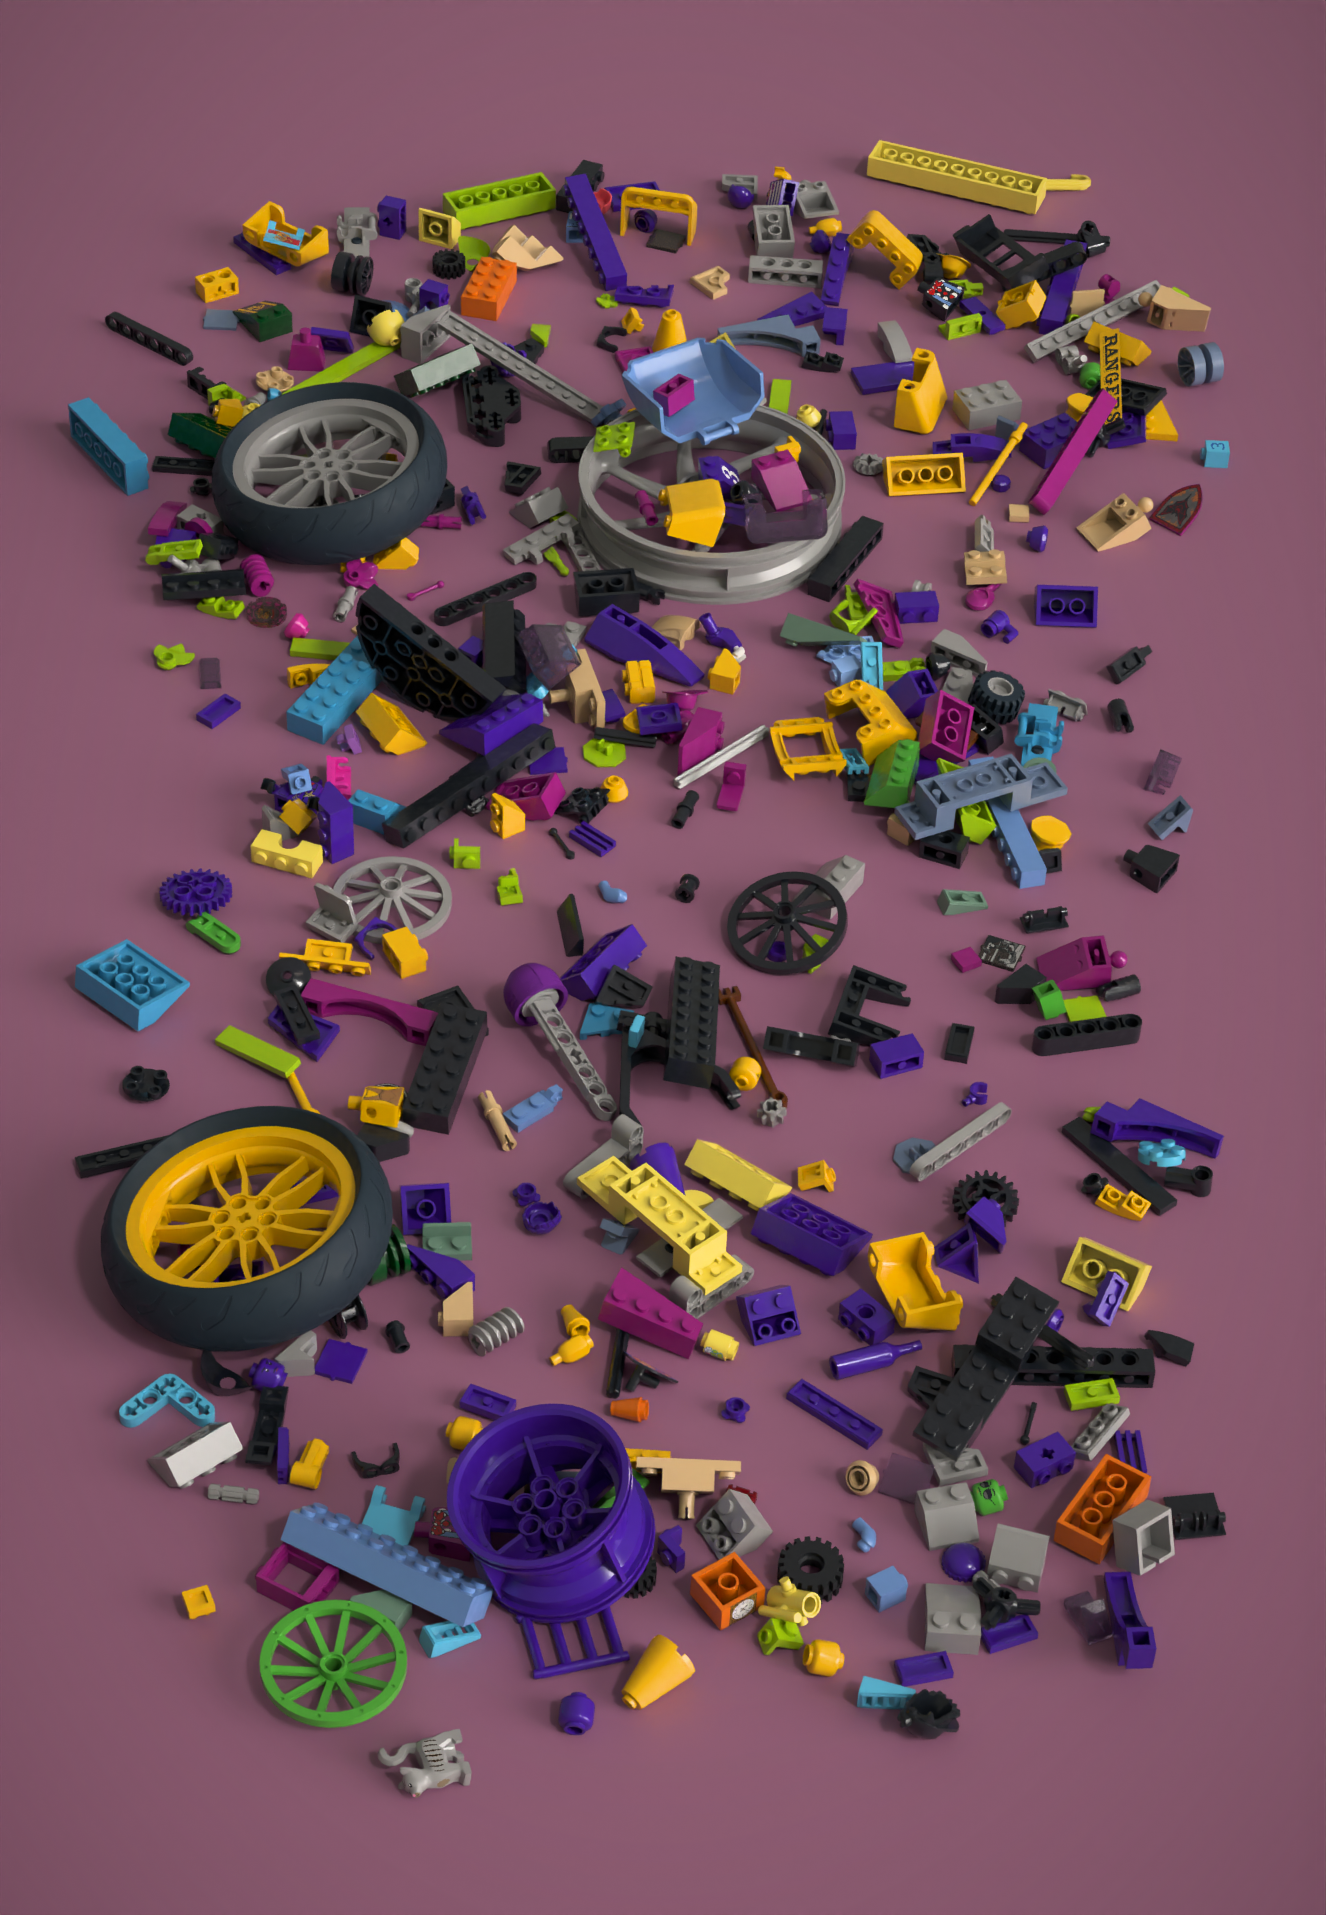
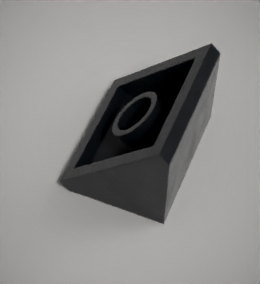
[349,295,393,337]

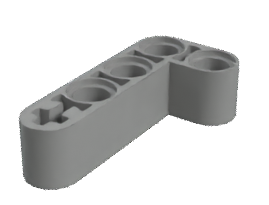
[563,1114,644,1199]
[669,1254,754,1319]

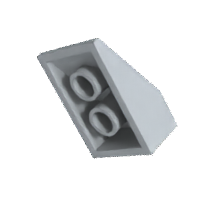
[753,205,795,258]
[400,304,451,364]
[925,1583,981,1655]

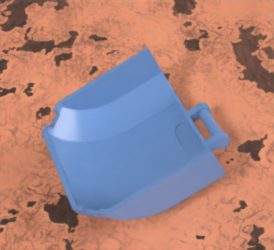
[622,338,765,446]

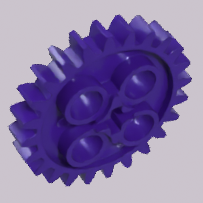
[159,868,232,916]

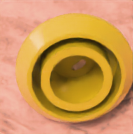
[600,775,628,803]

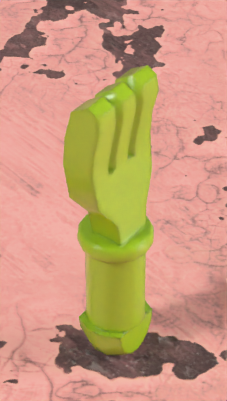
[543,546,569,576]

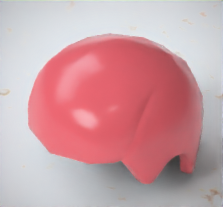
[594,188,612,214]

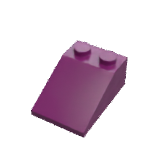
[751,449,813,513]
[677,707,725,776]
[486,772,566,821]

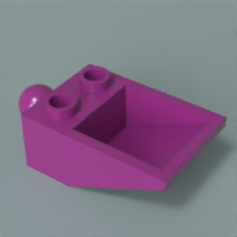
[1036,935,1128,991]

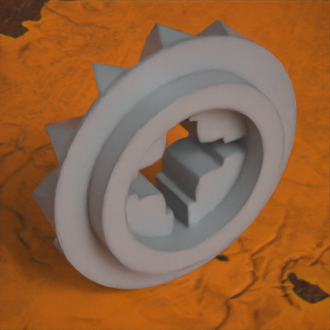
[853,453,883,475]

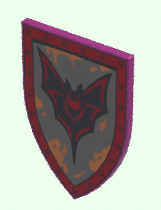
[1149,484,1203,536]

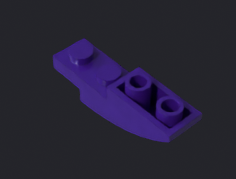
[933,433,1012,462]

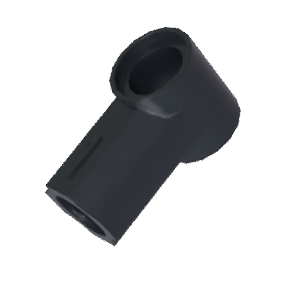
[1164,1165,1213,1197]

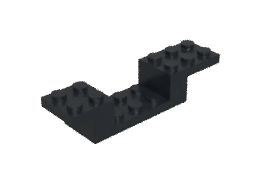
[912,1277,1059,1462]

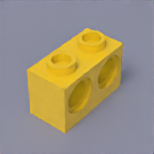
[195,267,239,303]

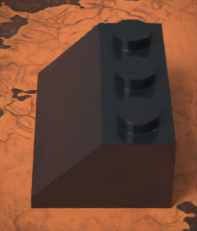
[573,568,640,616]

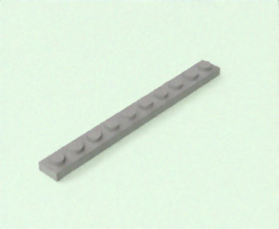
[1023,280,1161,362]
[438,310,603,424]

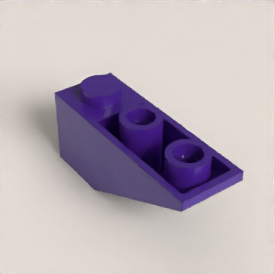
[407,1244,475,1299]

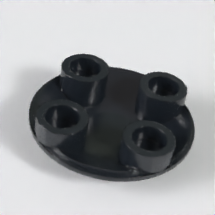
[122,1066,170,1101]

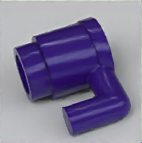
[980,610,1019,644]

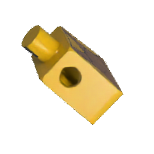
[348,1086,404,1128]

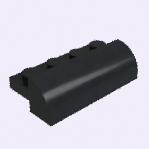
[161,569,246,600]

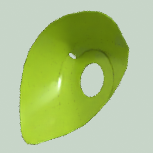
[458,236,490,271]

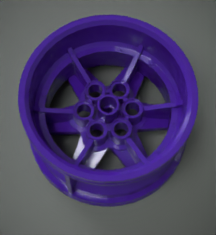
[447,1403,655,1623]

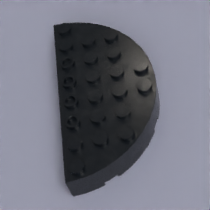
[355,584,506,721]

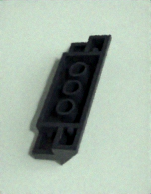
[482,600,527,694]

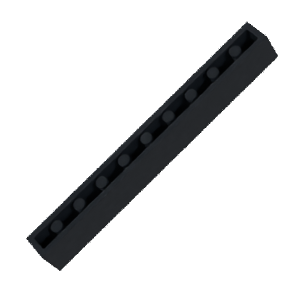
[382,723,556,849]

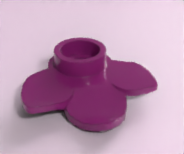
[343,559,378,590]

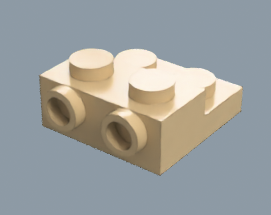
[964,549,1007,585]

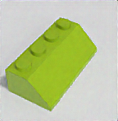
[936,758,996,844]

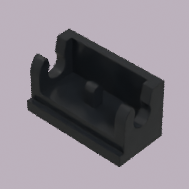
[187,367,227,400]

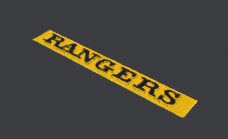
[1099,328,1122,424]

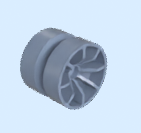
[1177,342,1224,387]

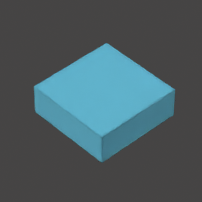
[628,1015,645,1048]

